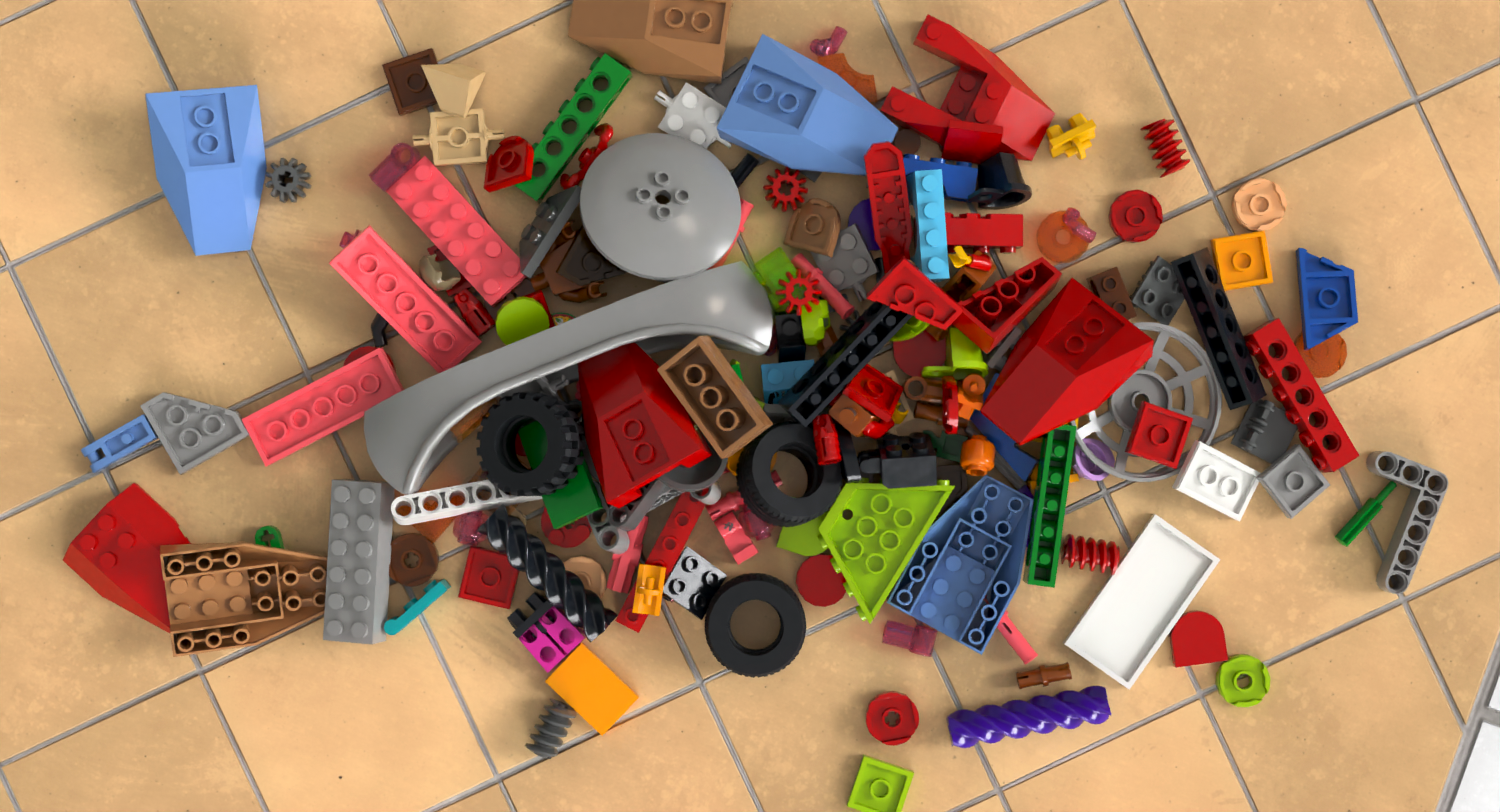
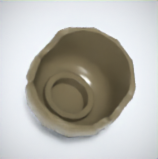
[419,254,461,292]

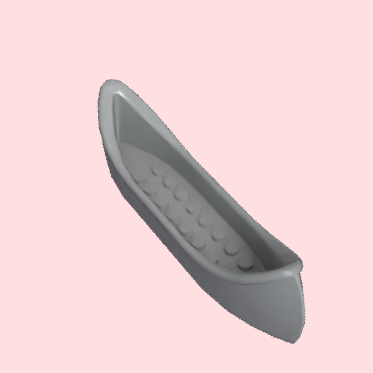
[364,261,773,495]

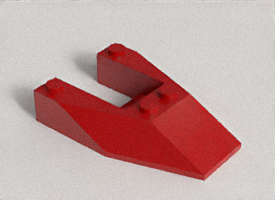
[880,14,1055,161]

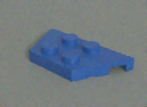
[1296,248,1358,350]

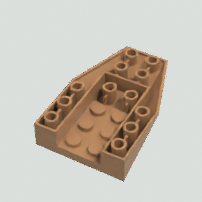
[568,0,734,84]
[160,542,328,657]

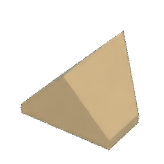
[421,64,486,118]

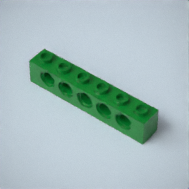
[514,53,633,204]
[1023,424,1077,588]

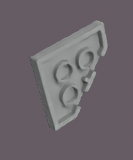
[140,392,250,474]

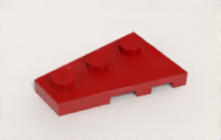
[866,256,964,330]

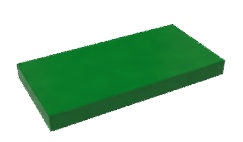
[518,421,603,529]

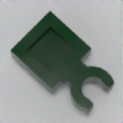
[922,430,969,462]

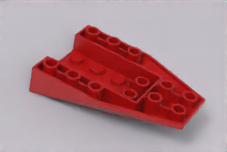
[980,278,1154,446]
[577,342,712,509]

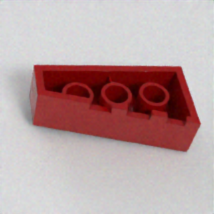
[952,257,1062,354]

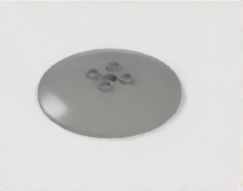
[580,133,741,280]

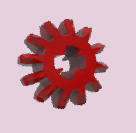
[763,167,808,212]
[775,269,822,316]

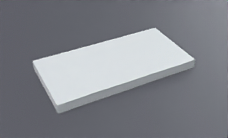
[1063,514,1220,690]

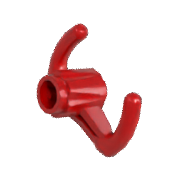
[560,123,614,190]

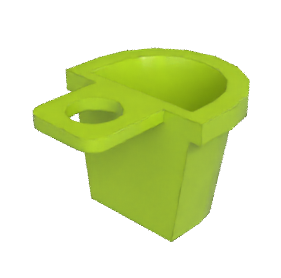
[921,328,989,381]

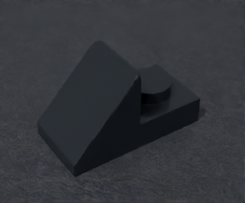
[774,310,806,363]

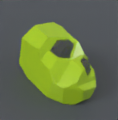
[801,300,831,346]

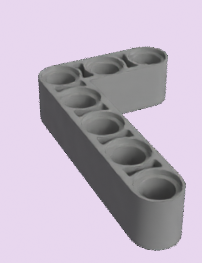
[1366,451,1449,594]

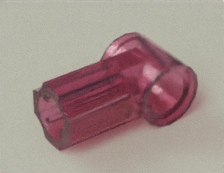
[369,143,420,192]
[882,620,938,657]

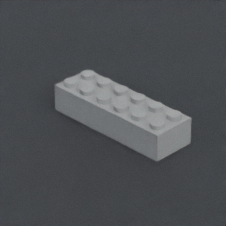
[323,479,395,644]

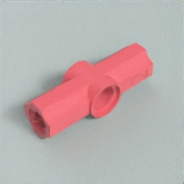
[606,515,649,594]

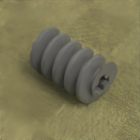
[525,699,577,759]

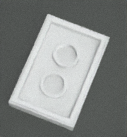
[1172,440,1261,521]

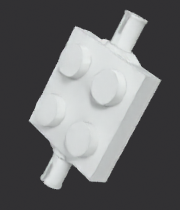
[654,82,732,149]

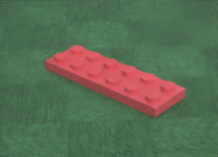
[386,156,527,307]
[329,225,482,373]
[241,347,404,467]

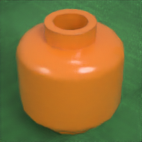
[960,435,996,476]

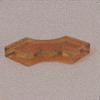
[817,53,878,104]

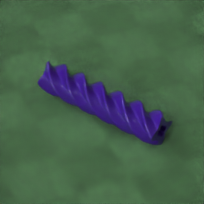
[946,686,1111,748]

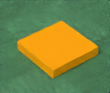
[1210,230,1273,291]

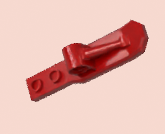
[863,141,913,275]

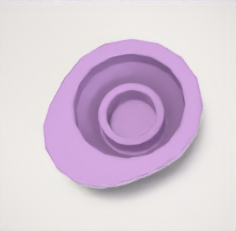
[1072,438,1115,481]

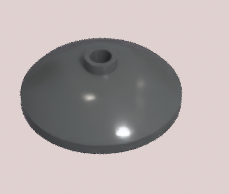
[657,431,728,492]

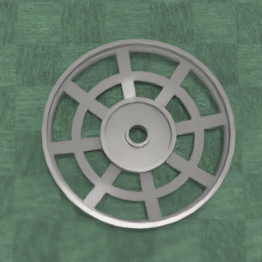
[1068,322,1222,482]

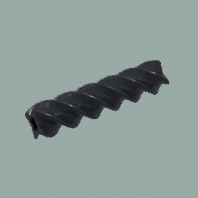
[476,504,618,642]

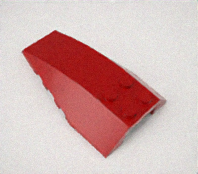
[63,483,191,633]

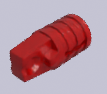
[453,288,495,337]
[813,414,842,465]

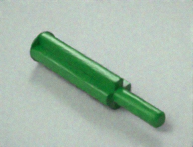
[1335,481,1397,547]

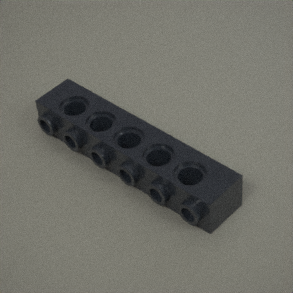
[1171,247,1267,410]
[777,301,912,428]

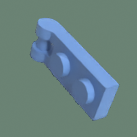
[81,414,159,473]

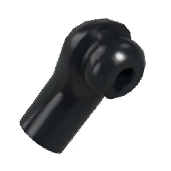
[371,313,389,348]

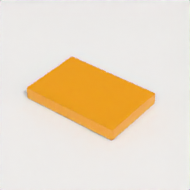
[545,642,639,736]

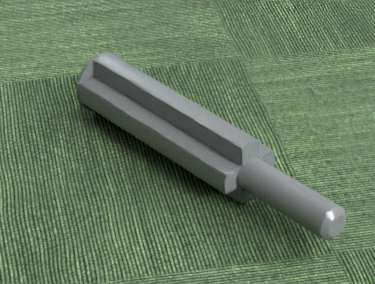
[964,426,1027,490]

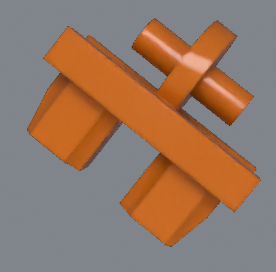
[957,373,986,420]

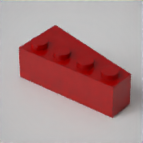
[914,212,1023,254]

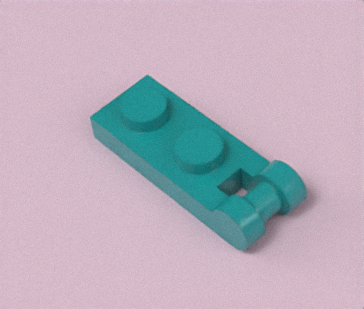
[384,579,451,635]

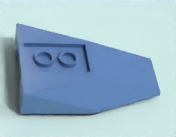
[717,34,898,176]
[145,85,267,256]
[887,475,1034,655]

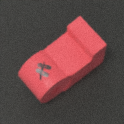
[714,511,759,565]

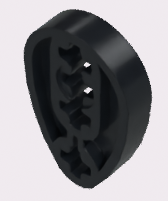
[834,423,861,484]

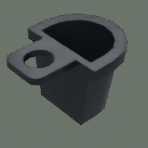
[968,152,1032,209]

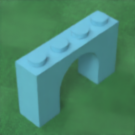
[906,169,949,283]

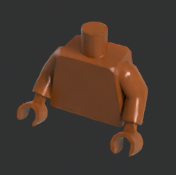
[530,220,607,303]

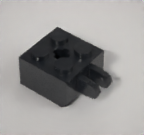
[857,432,937,489]

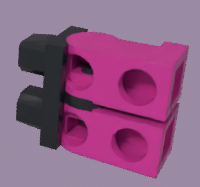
[507,591,586,673]

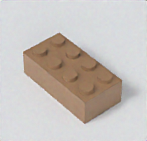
[657,336,773,459]

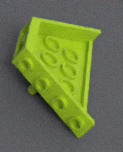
[817,478,955,624]

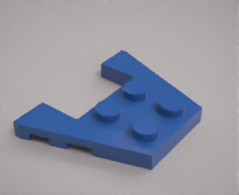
[970,373,1039,481]

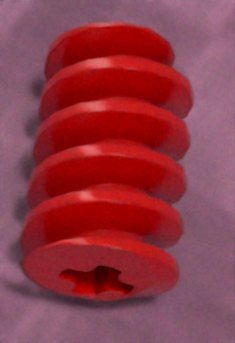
[1140,119,1190,178]
[1061,534,1120,575]

